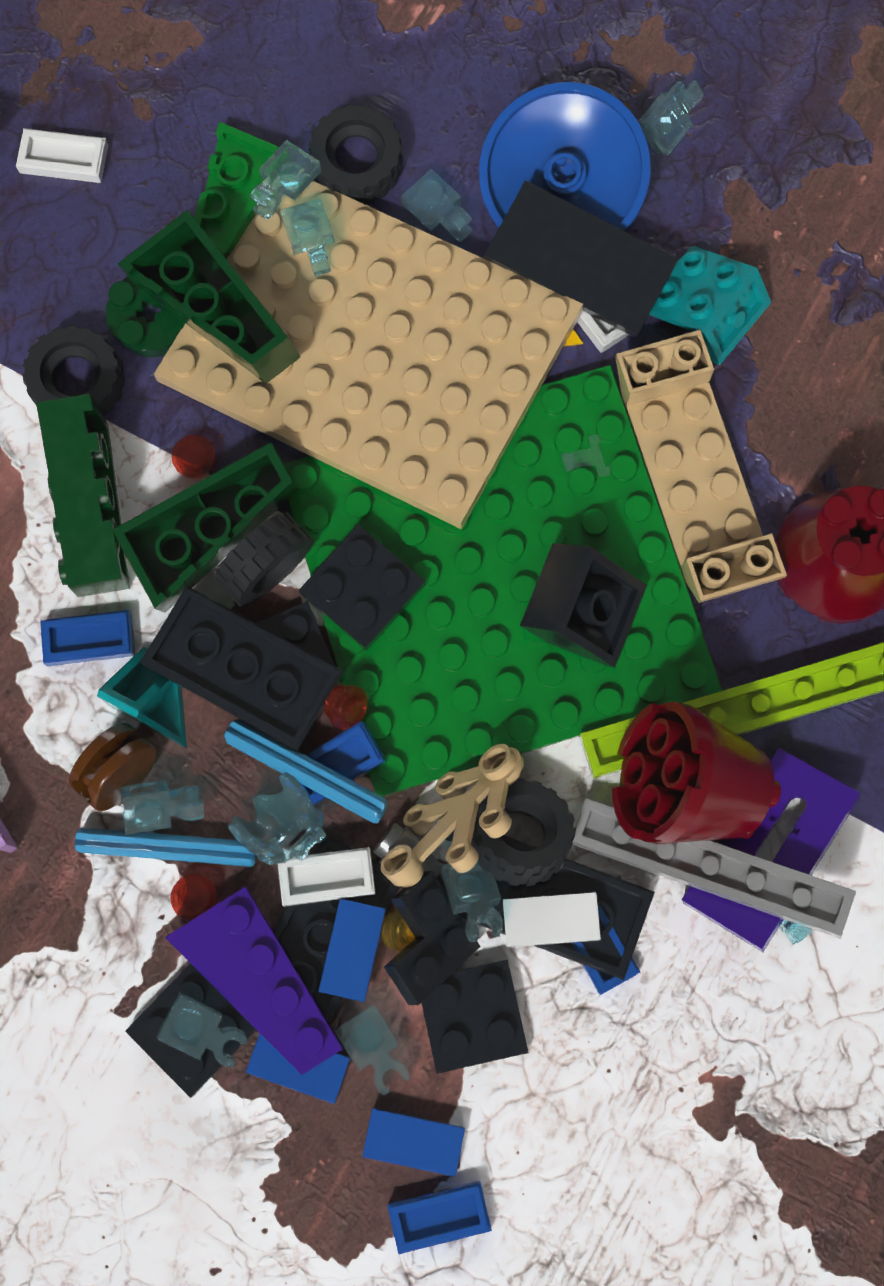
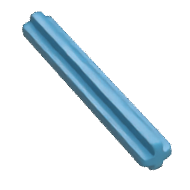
[224,719,388,823]
[75,827,257,867]

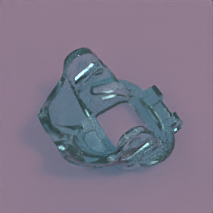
[228,772,326,865]

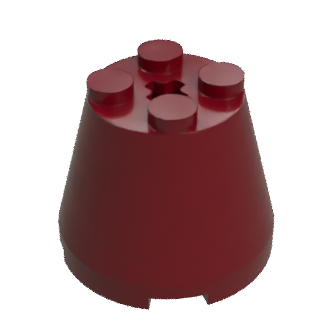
[775,486,884,624]
[612,701,781,844]

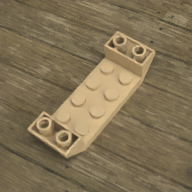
[616,330,787,603]

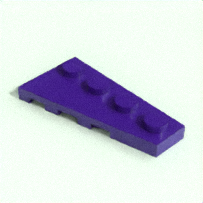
[165,887,344,1075]

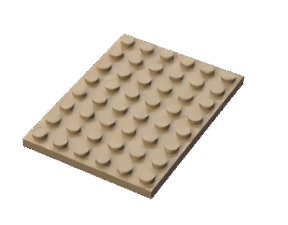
[154,169,583,530]

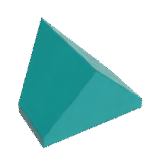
[97,646,187,748]

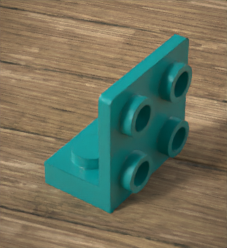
[650,246,772,365]

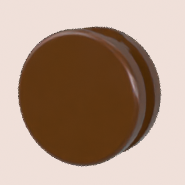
[69,723,157,811]

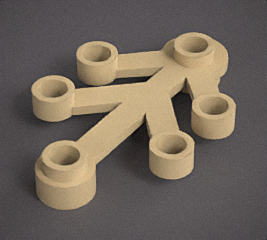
[381,744,524,888]

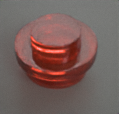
[172,435,216,479]
[325,685,367,730]
[170,874,217,921]

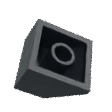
[520,543,647,668]

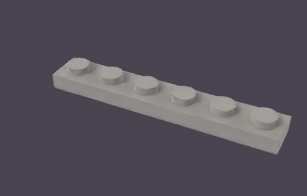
[572,798,856,939]

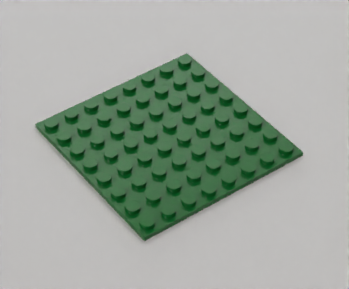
[285,365,722,797]

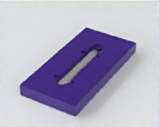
[681,748,860,953]

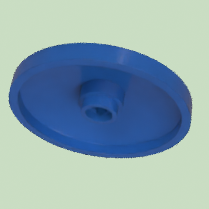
[479,82,651,232]

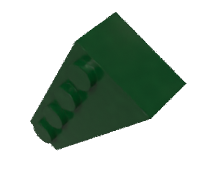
[117,210,301,384]
[36,394,130,597]
[112,443,298,613]

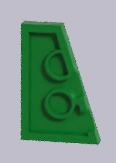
[194,122,293,259]

